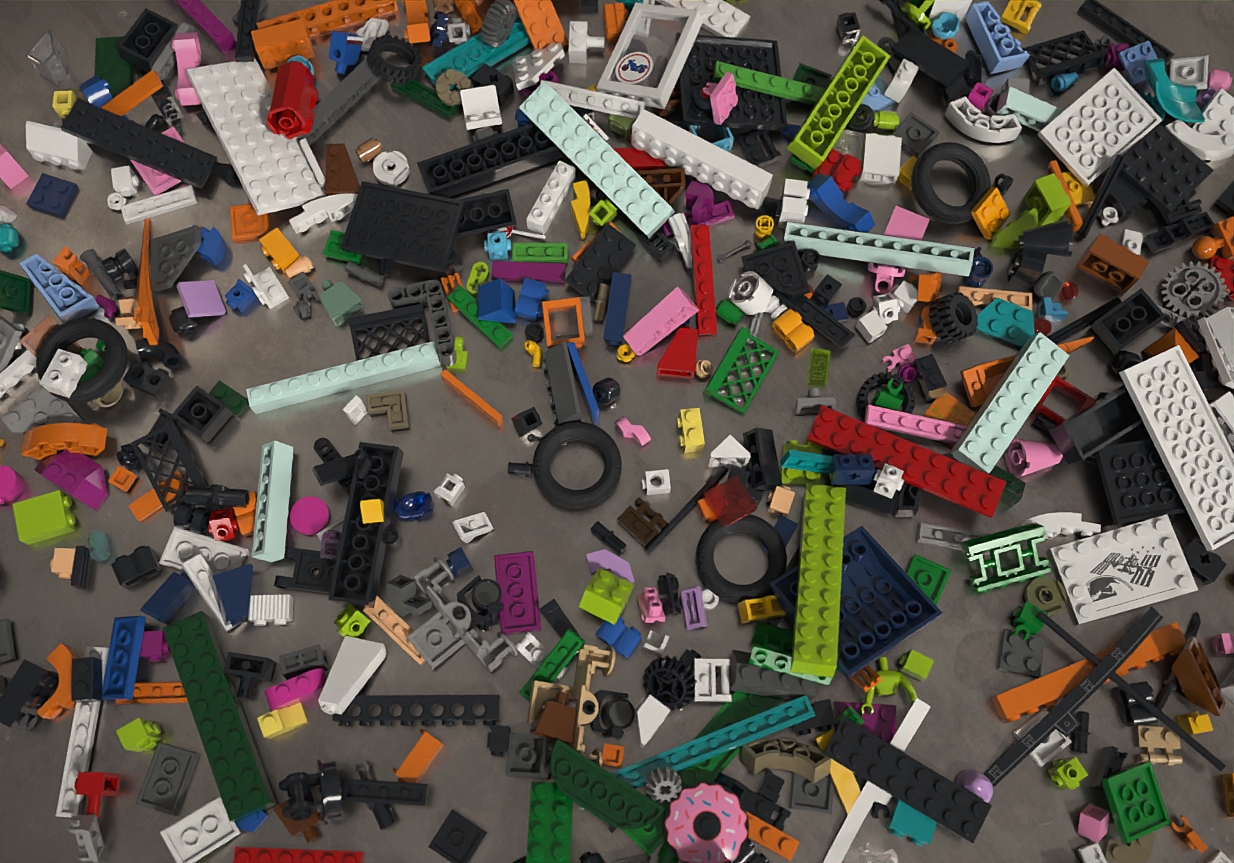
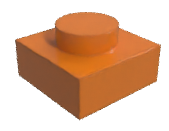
[108,465,138,493]
[602,743,625,768]

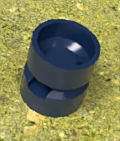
[962,256,993,288]

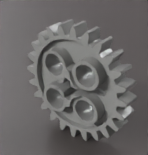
[1161,261,1227,320]

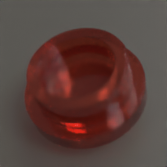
[1061,282,1079,300]
[1034,318,1052,336]

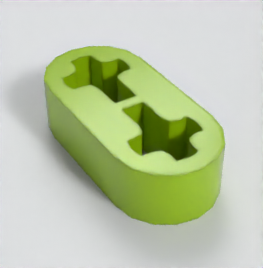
[466,262,489,297]

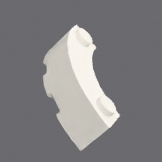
[945,97,1022,143]
[1165,119,1234,162]

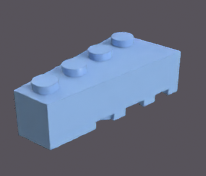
[965,1,1030,74]
[19,254,100,323]

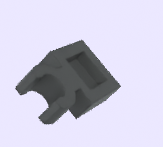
[288,272,319,306]

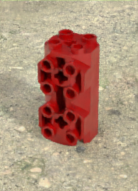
[266,61,319,140]

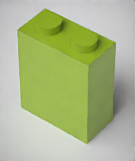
[12,490,76,545]

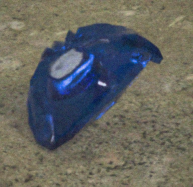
[394,491,433,521]

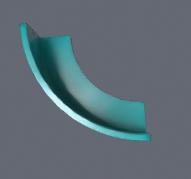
[1144,58,1205,123]

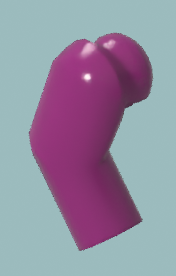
[95,295,117,318]

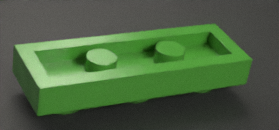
[512,243,568,263]

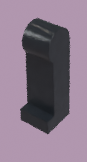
[539,599,586,656]

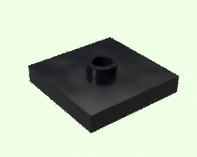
[428,809,487,863]

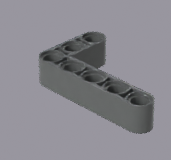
[388,280,457,366]

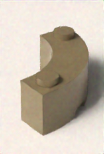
[741,736,831,784]

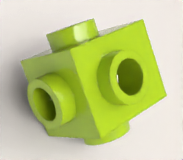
[333,605,370,638]
[1048,757,1088,790]

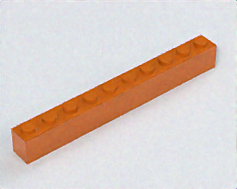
[991,622,1187,722]

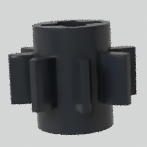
[117,443,142,468]

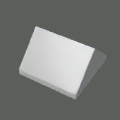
[708,435,750,468]

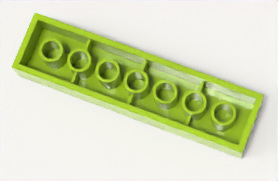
[786,35,891,169]

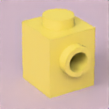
[52,90,78,119]

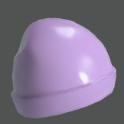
[955,770,993,803]

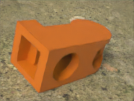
[914,306,937,344]

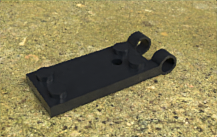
[274,546,337,594]

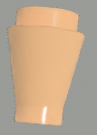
[285,255,314,279]

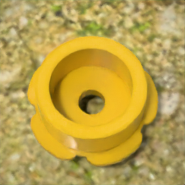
[617,344,635,362]

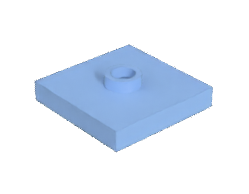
[860,75,895,112]

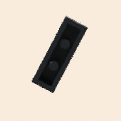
[743,428,782,490]
[836,477,898,514]

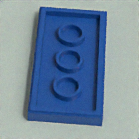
[567,342,599,424]
[102,616,146,700]

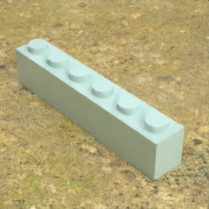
[252,440,293,562]

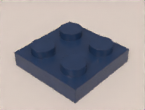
[26,173,78,217]

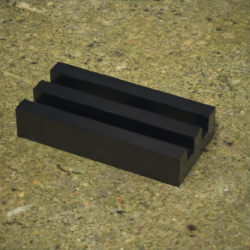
[71,546,92,589]

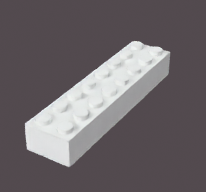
[631,109,773,209]

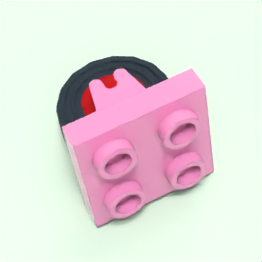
[693,72,738,125]

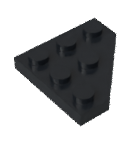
[741,241,810,298]

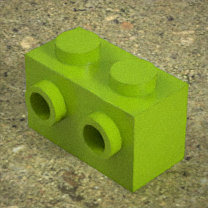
[116,717,162,752]

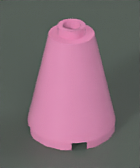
[1005,438,1063,477]

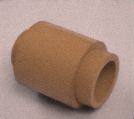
[355,138,383,163]

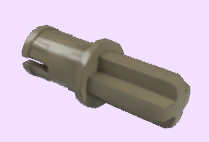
[593,283,611,321]

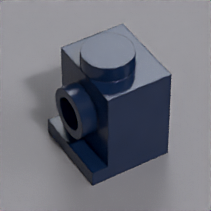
[446,547,473,578]

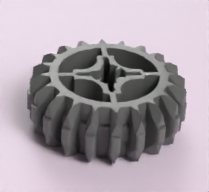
[481,0,517,47]

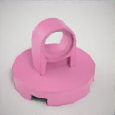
[868,262,906,294]

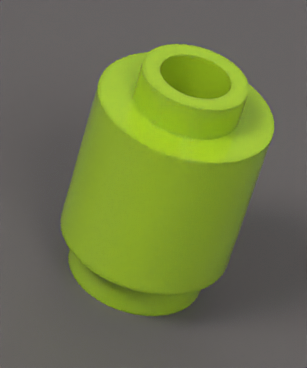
[872,110,899,130]

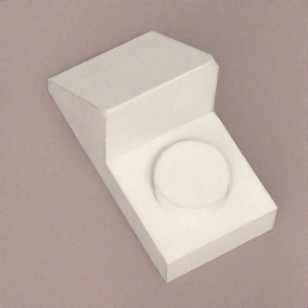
[452,512,493,544]

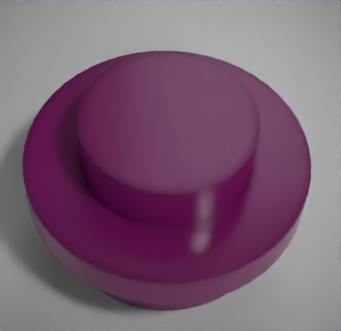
[898,363,916,382]

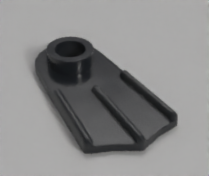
[878,37,903,72]

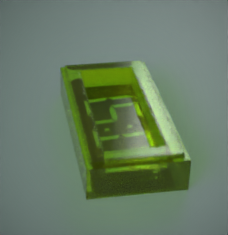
[807,348,831,388]

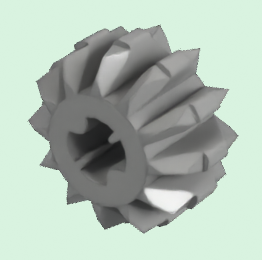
[646,766,682,804]

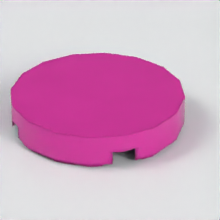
[290,496,330,535]

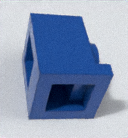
[224,279,257,313]

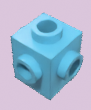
[484,231,511,260]

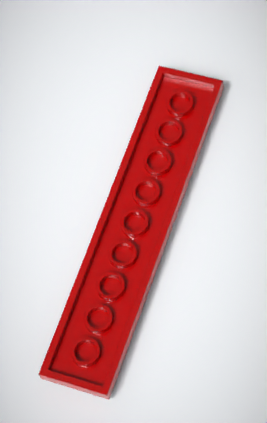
[806,405,1006,518]

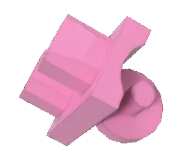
[637,587,666,623]

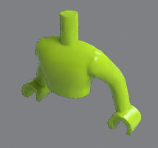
[858,657,918,715]

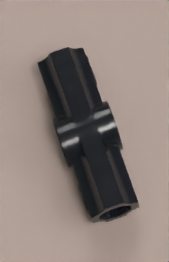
[185,484,250,509]

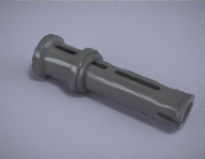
[80,249,122,300]

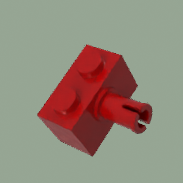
[74,772,120,817]

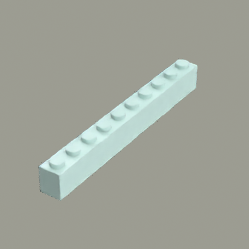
[784,222,975,276]
[246,341,441,414]

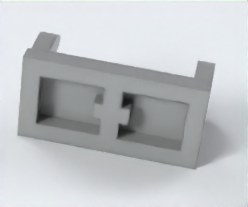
[68,815,105,862]

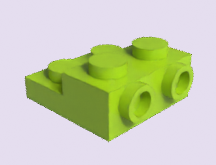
[781,440,822,486]

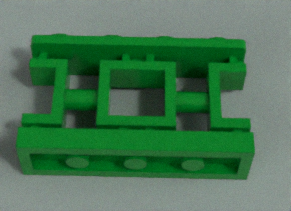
[961,522,1051,593]
[749,621,832,685]

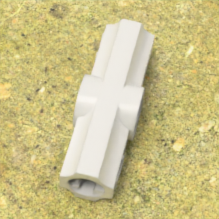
[668,213,693,270]

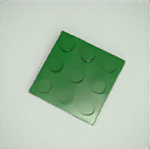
[1101,761,1171,843]

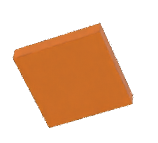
[230,204,270,242]

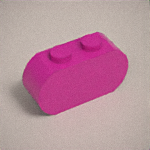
[0,466,24,504]
[264,668,327,711]

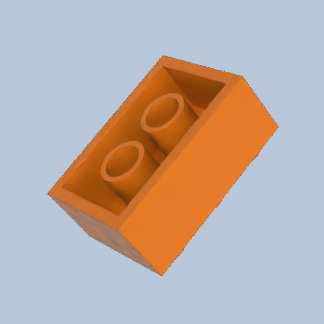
[251,18,315,70]

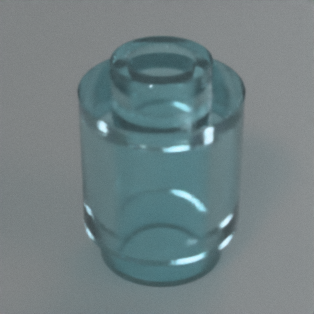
[87,530,111,561]

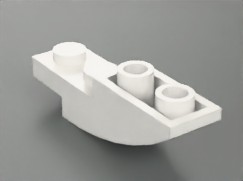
[289,193,358,234]
[1016,512,1101,539]

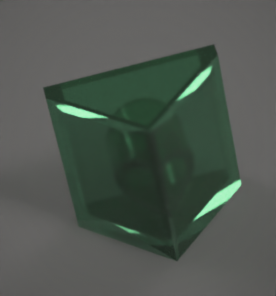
[989,465,1026,508]

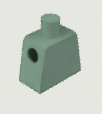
[319,279,364,327]

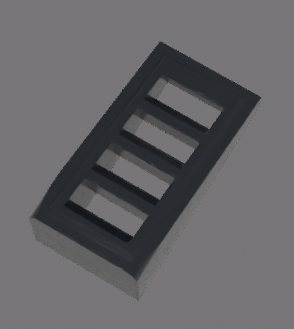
[637,231,675,262]

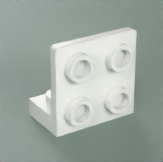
[460,85,502,130]
[243,264,289,309]

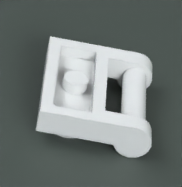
[694,659,732,702]

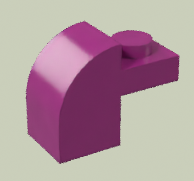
[685,181,714,223]

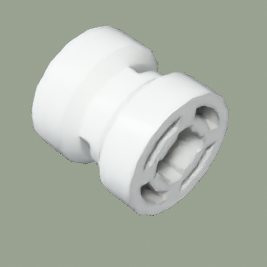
[765,295,788,321]

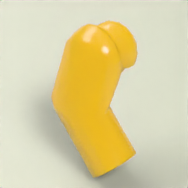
[524,340,543,367]

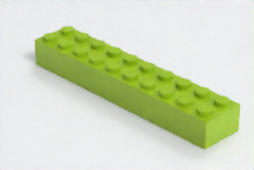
[790,483,846,678]

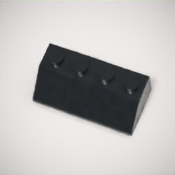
[456,189,517,238]

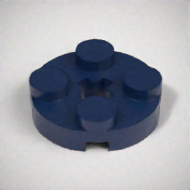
[430,11,448,48]

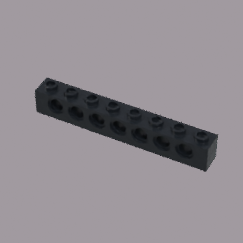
[332,695,501,726]

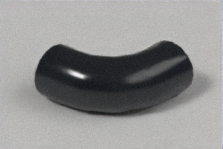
[135,338,183,369]

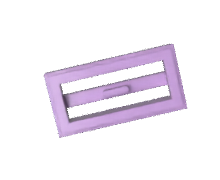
[680,586,707,630]

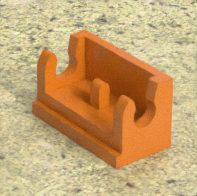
[52,246,90,286]

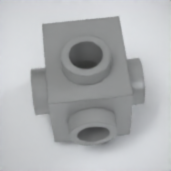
[445,17,470,44]

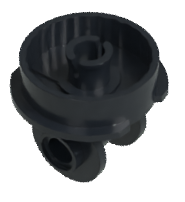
[279,759,342,825]

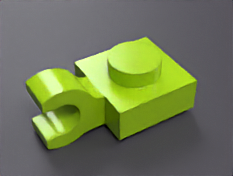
[446,336,468,372]

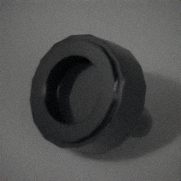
[994,174,1014,194]

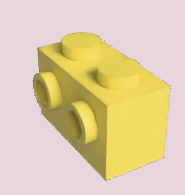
[677,408,705,453]

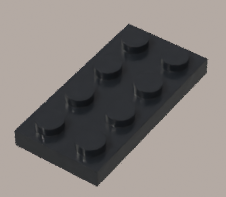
[564,223,636,303]

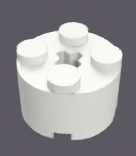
[728,271,773,315]

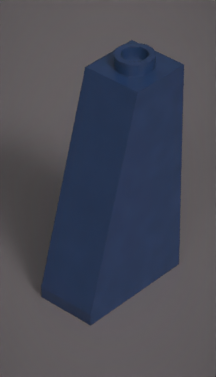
[603,272,632,346]

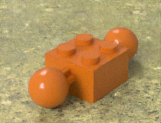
[1192,217,1234,260]

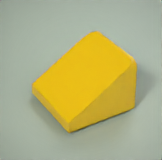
[360,499,384,524]

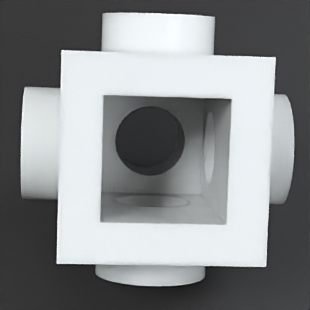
[871,293,900,324]
[873,463,904,499]

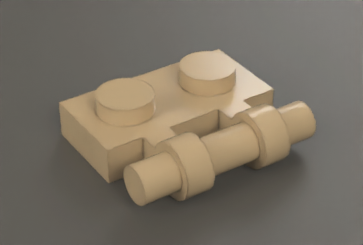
[1135,726,1182,766]

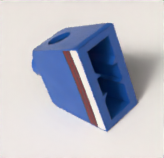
[329,30,364,74]

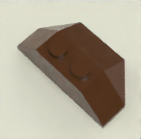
[636,168,686,205]
[1172,636,1225,716]

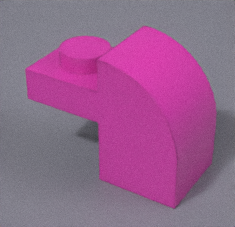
[967,82,994,111]

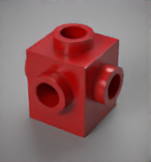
[208,508,239,541]

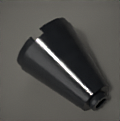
[1018,219,1073,257]

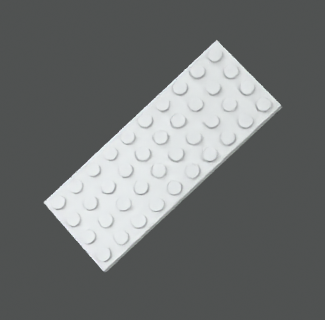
[186,58,326,215]
[1119,345,1234,551]

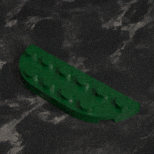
[550,739,665,830]

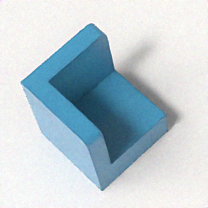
[1038,297,1068,322]

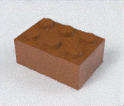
[1076,233,1149,294]

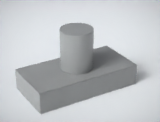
[795,388,836,415]

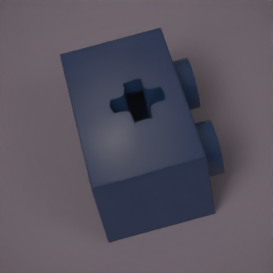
[828,454,876,485]

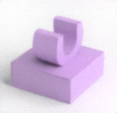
[1195,87,1216,109]

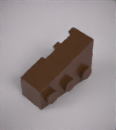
[325,143,360,196]

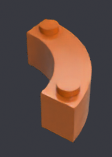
[402,0,431,44]
[21,423,107,460]

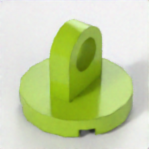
[901,0,935,31]

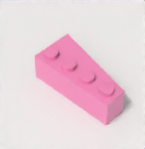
[623,286,699,356]

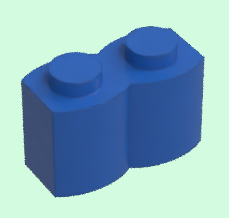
[514,278,549,321]
[595,617,642,660]

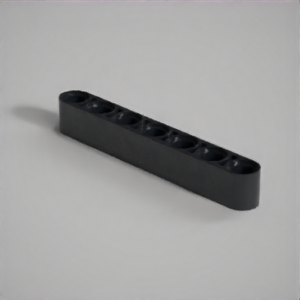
[314,438,402,548]

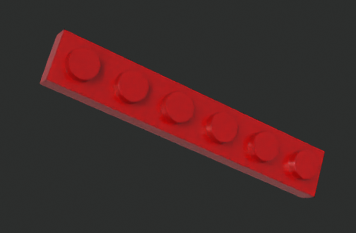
[690,225,717,335]
[233,847,364,863]

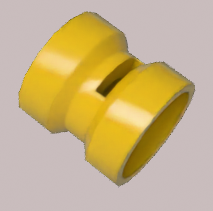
[754,215,774,240]

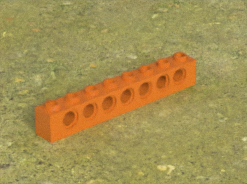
[257,0,399,37]

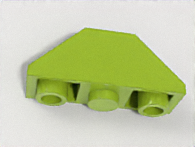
[990,207,1038,250]

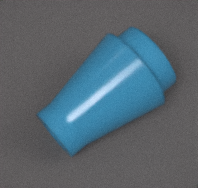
[1051,72,1078,92]

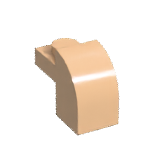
[115,296,142,329]

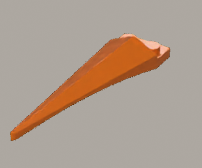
[133,218,159,345]
[960,337,1094,407]

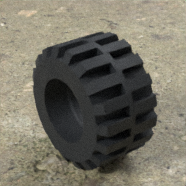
[929,292,978,343]

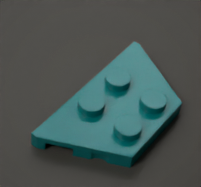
[976,297,1035,348]

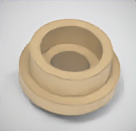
[695,359,713,378]

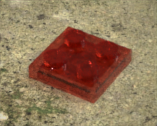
[703,475,758,528]

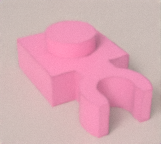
[881,344,917,372]

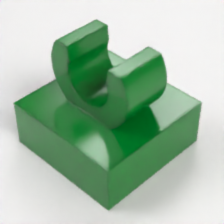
[835,706,865,726]

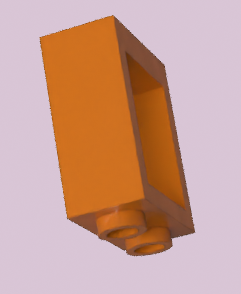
[542,297,586,349]

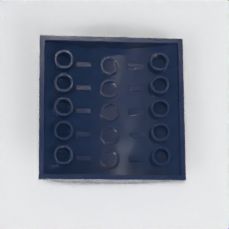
[769,526,943,678]

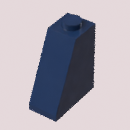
[209,563,253,626]
[140,571,195,625]

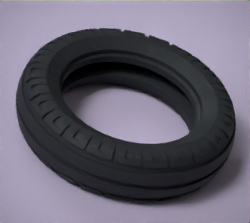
[911,142,991,224]
[36,318,128,403]
[533,422,622,509]
[696,513,787,603]

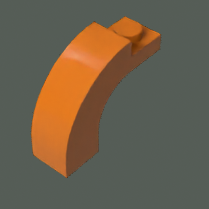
[37,643,80,719]

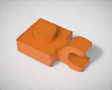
[1171,815,1208,853]

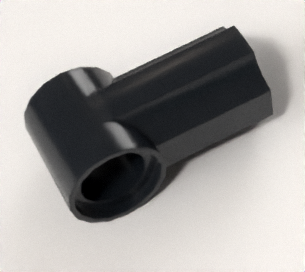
[365,802,398,830]

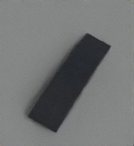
[1143,212,1215,253]

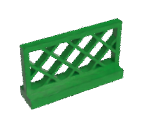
[703,326,779,415]

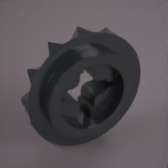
[847,104,875,132]

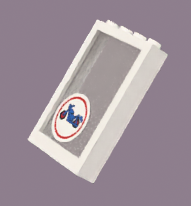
[596,3,703,109]

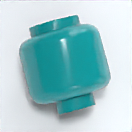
[0,224,19,252]

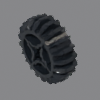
[642,655,697,710]

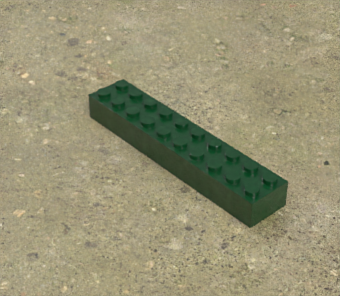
[163,611,276,823]

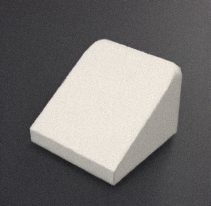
[0,206,18,225]

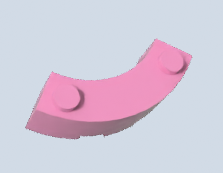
[171,32,202,106]

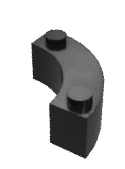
[895,453,953,517]

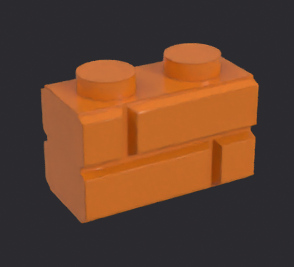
[603,3,628,44]

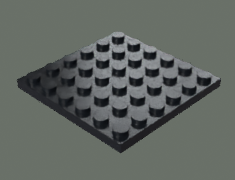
[675,33,788,131]

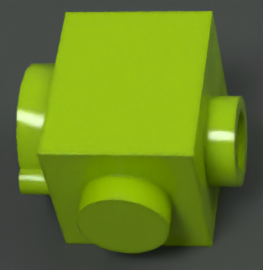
[589,198,618,226]

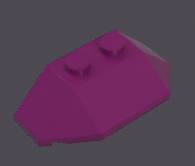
[34,449,109,511]

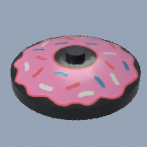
[663,781,749,863]

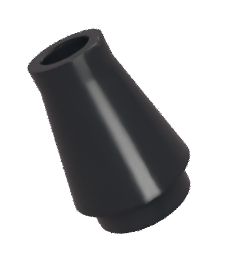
[213,162,239,182]

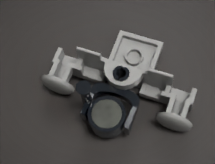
[407,557,518,673]

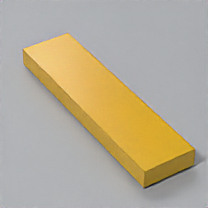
[814,729,861,815]

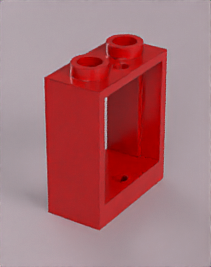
[1032,376,1095,425]

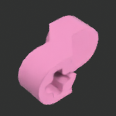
[614,416,651,447]

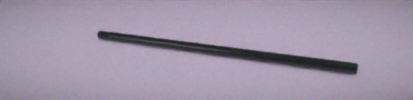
[1036,611,1226,771]

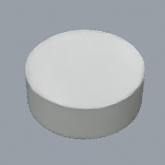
[702,589,719,610]

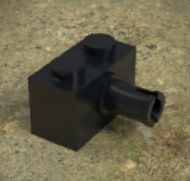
[224,652,275,699]

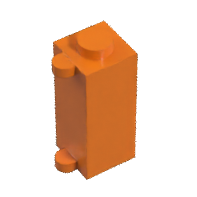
[392,729,444,783]

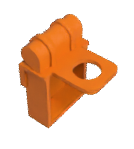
[908,271,942,302]

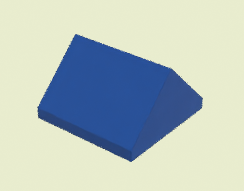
[477,278,516,323]

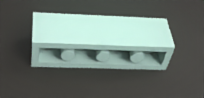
[996,87,1064,132]

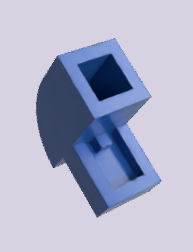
[193,225,226,266]

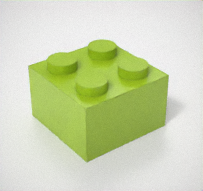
[1023,173,1072,227]
[579,568,635,625]

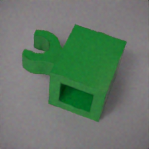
[872,378,904,411]
[1012,601,1049,641]

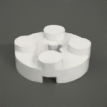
[373,151,410,187]

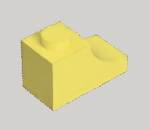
[257,702,309,739]

